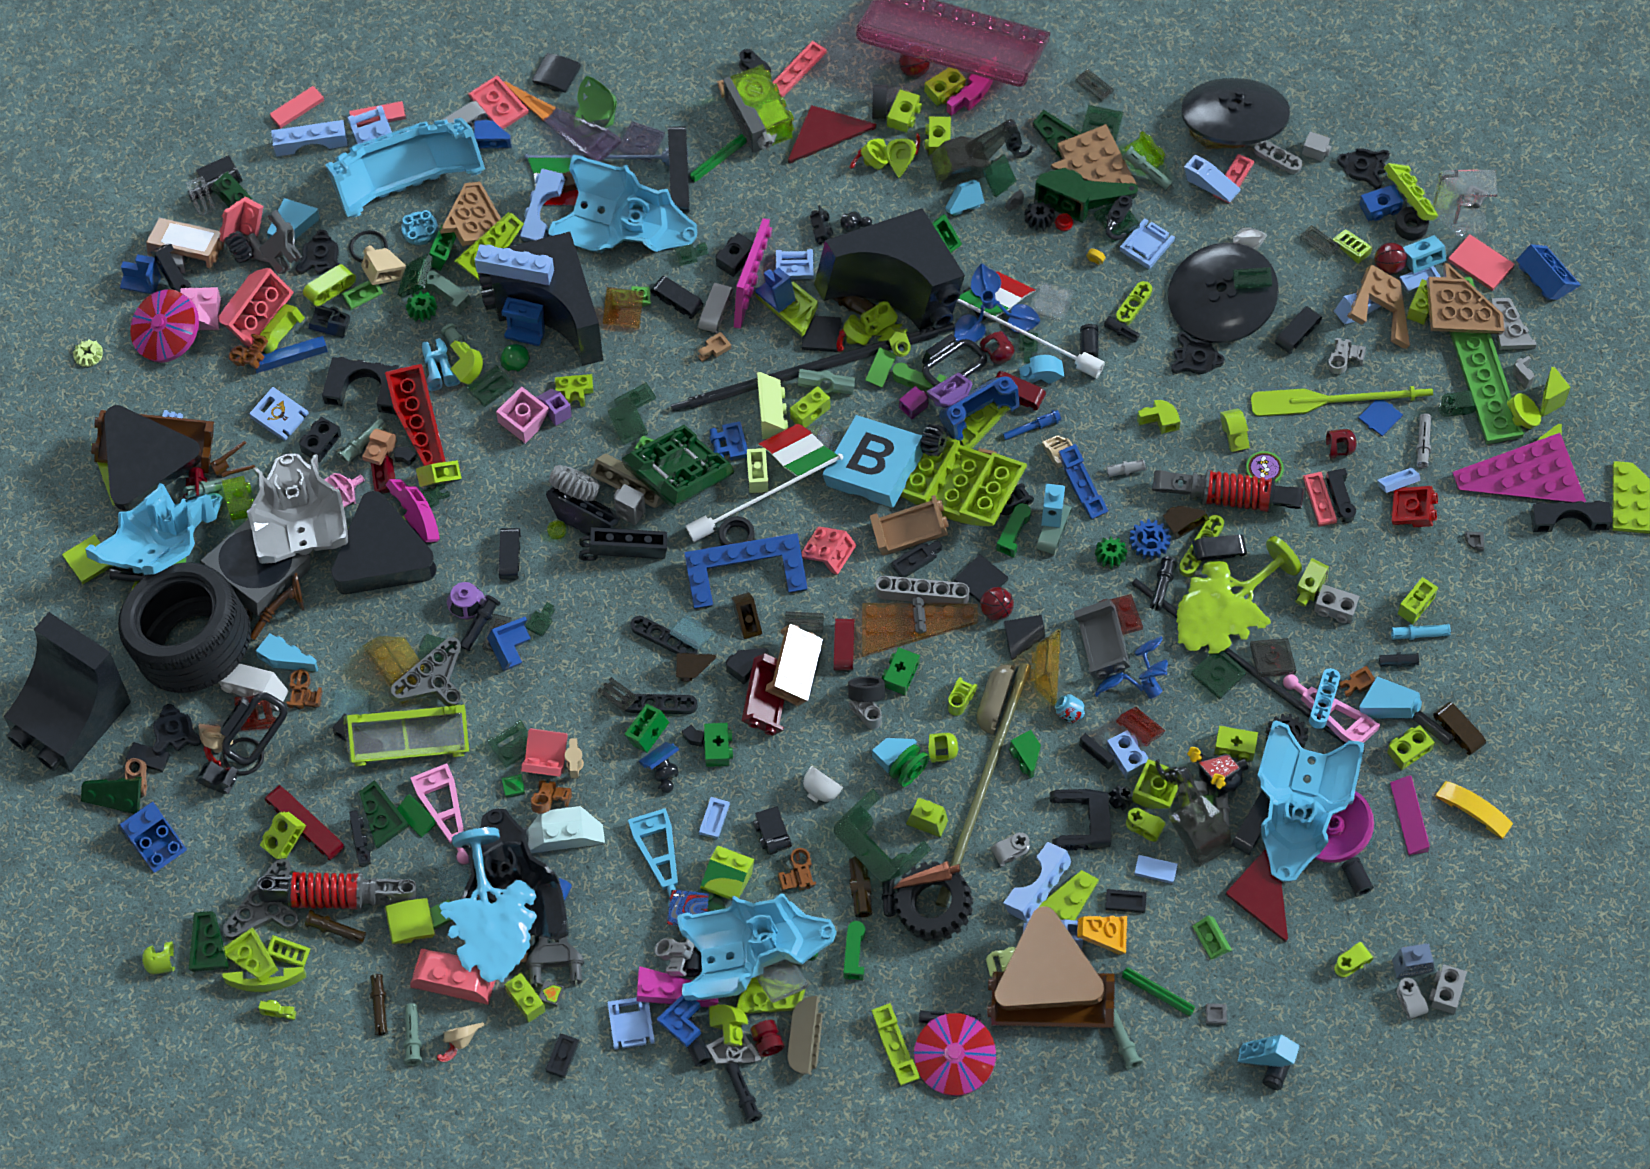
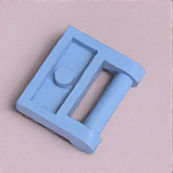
[347,105,392,144]
[776,249,813,280]

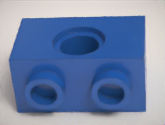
[1359,184,1404,221]

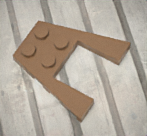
[1347,265,1410,349]

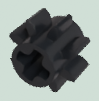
[1108,785,1133,811]

